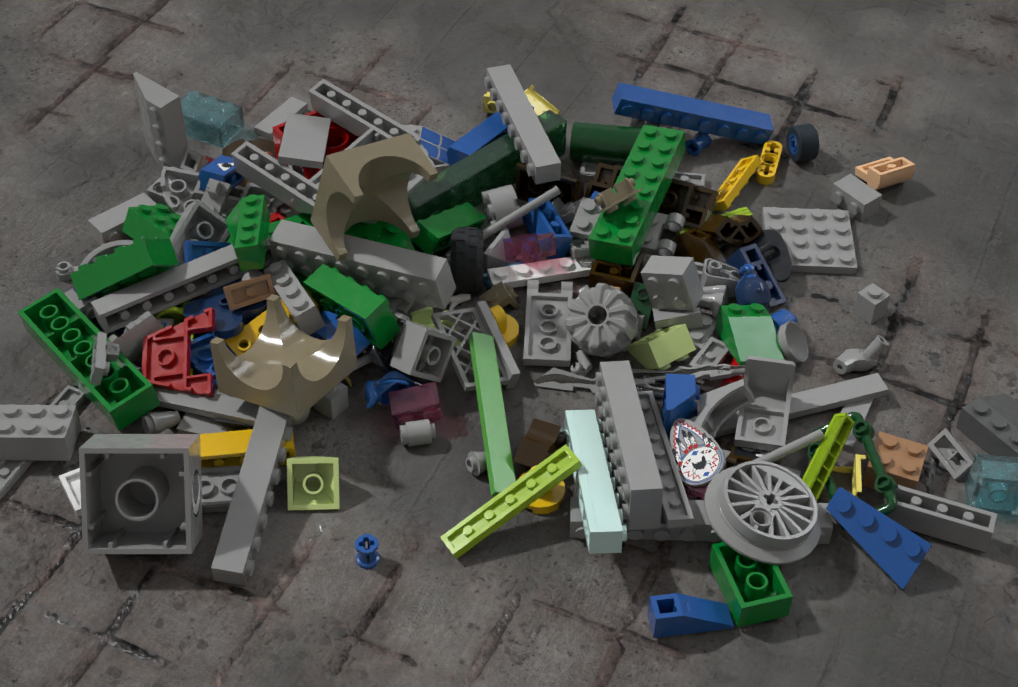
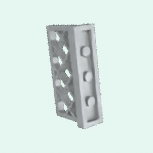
[431,301,521,392]

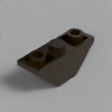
[671,228,727,264]

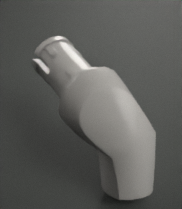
[833,335,889,375]

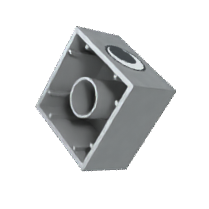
[79,434,203,554]

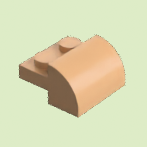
[855,157,915,190]

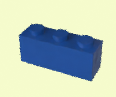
[522,198,573,259]

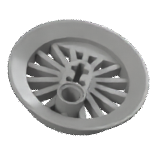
[704,461,821,565]

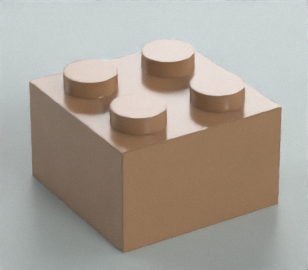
[862,431,929,490]

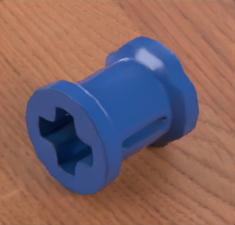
[685,132,712,156]
[355,534,380,569]

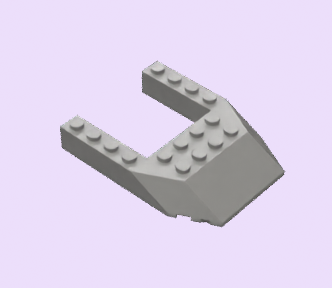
[231,79,436,224]

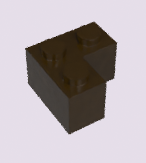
[588,253,644,298]

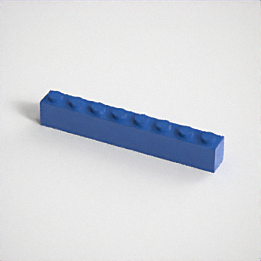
[612,82,774,145]

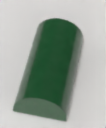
[570,122,642,166]

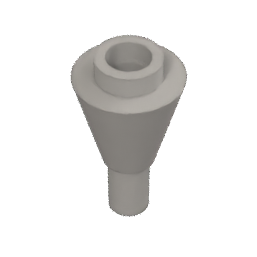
[466,451,487,476]

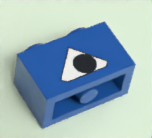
[198,155,244,191]

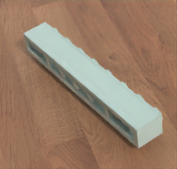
[564,410,627,554]

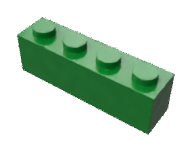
[410,202,486,255]

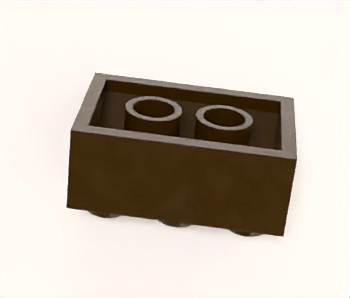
[515,163,584,204]

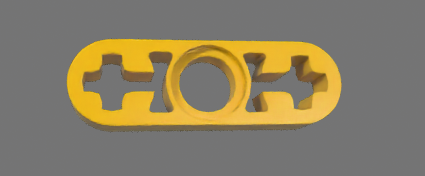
[756,141,782,185]

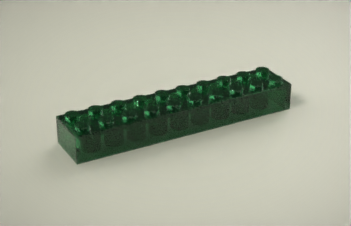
[408,110,567,223]

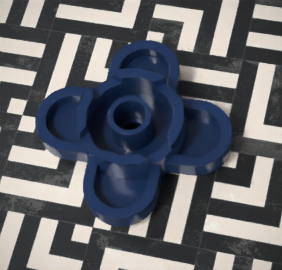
[183,280,267,339]

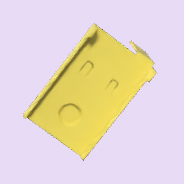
[524,85,559,126]
[831,454,866,497]

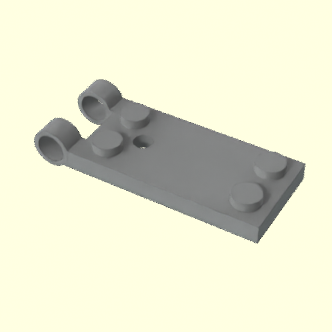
[569,197,685,256]
[523,280,573,367]

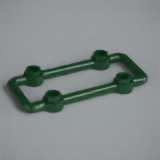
[807,412,898,531]

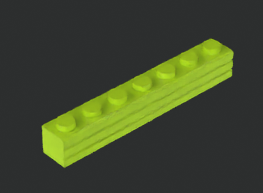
[802,413,855,502]

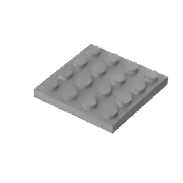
[762,207,858,274]

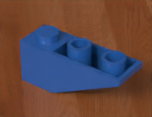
[647,593,734,638]

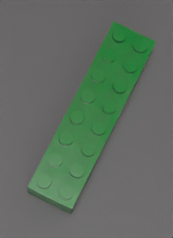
[588,125,685,266]
[18,288,161,431]

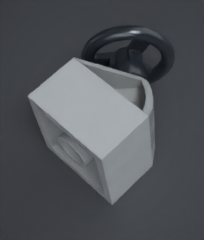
[371,320,457,383]

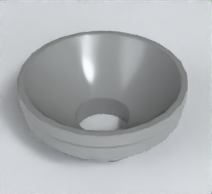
[777,321,808,363]

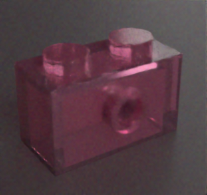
[503,232,556,263]
[388,381,445,430]

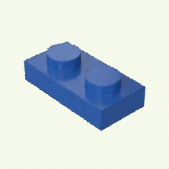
[184,240,230,263]

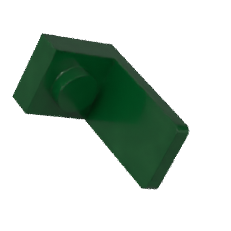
[630,282,652,330]

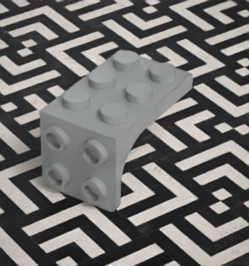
[734,356,796,451]

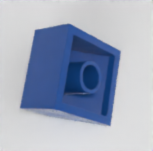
[662,374,700,442]

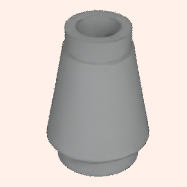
[142,410,181,434]

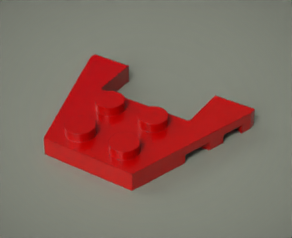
[142,307,215,397]

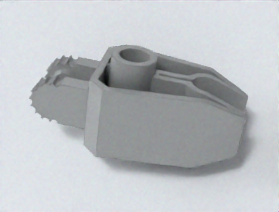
[695,258,743,298]

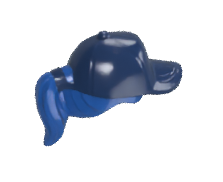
[735,263,771,311]
[364,370,432,409]

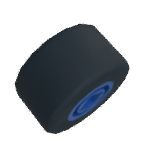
[786,123,819,162]

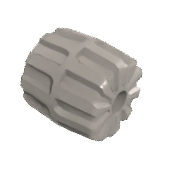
[565,283,639,358]

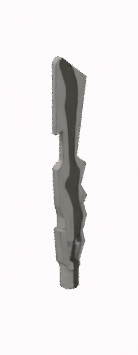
[632,364,745,384]
[534,367,664,397]

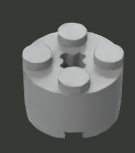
[481,185,523,233]

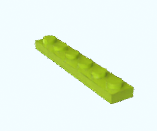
[440,444,583,559]

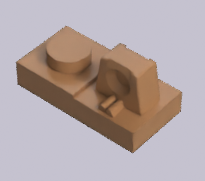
[223,273,276,310]

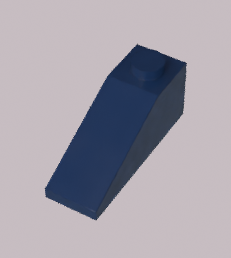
[726,243,787,309]

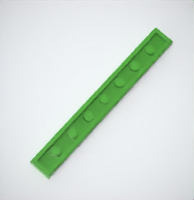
[468,331,516,497]

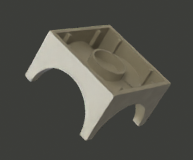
[311,133,438,261]
[210,294,358,418]

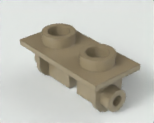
[594,178,642,214]

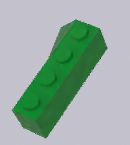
[225,194,270,271]

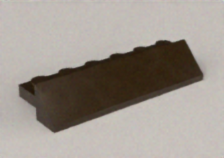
[585,162,719,230]

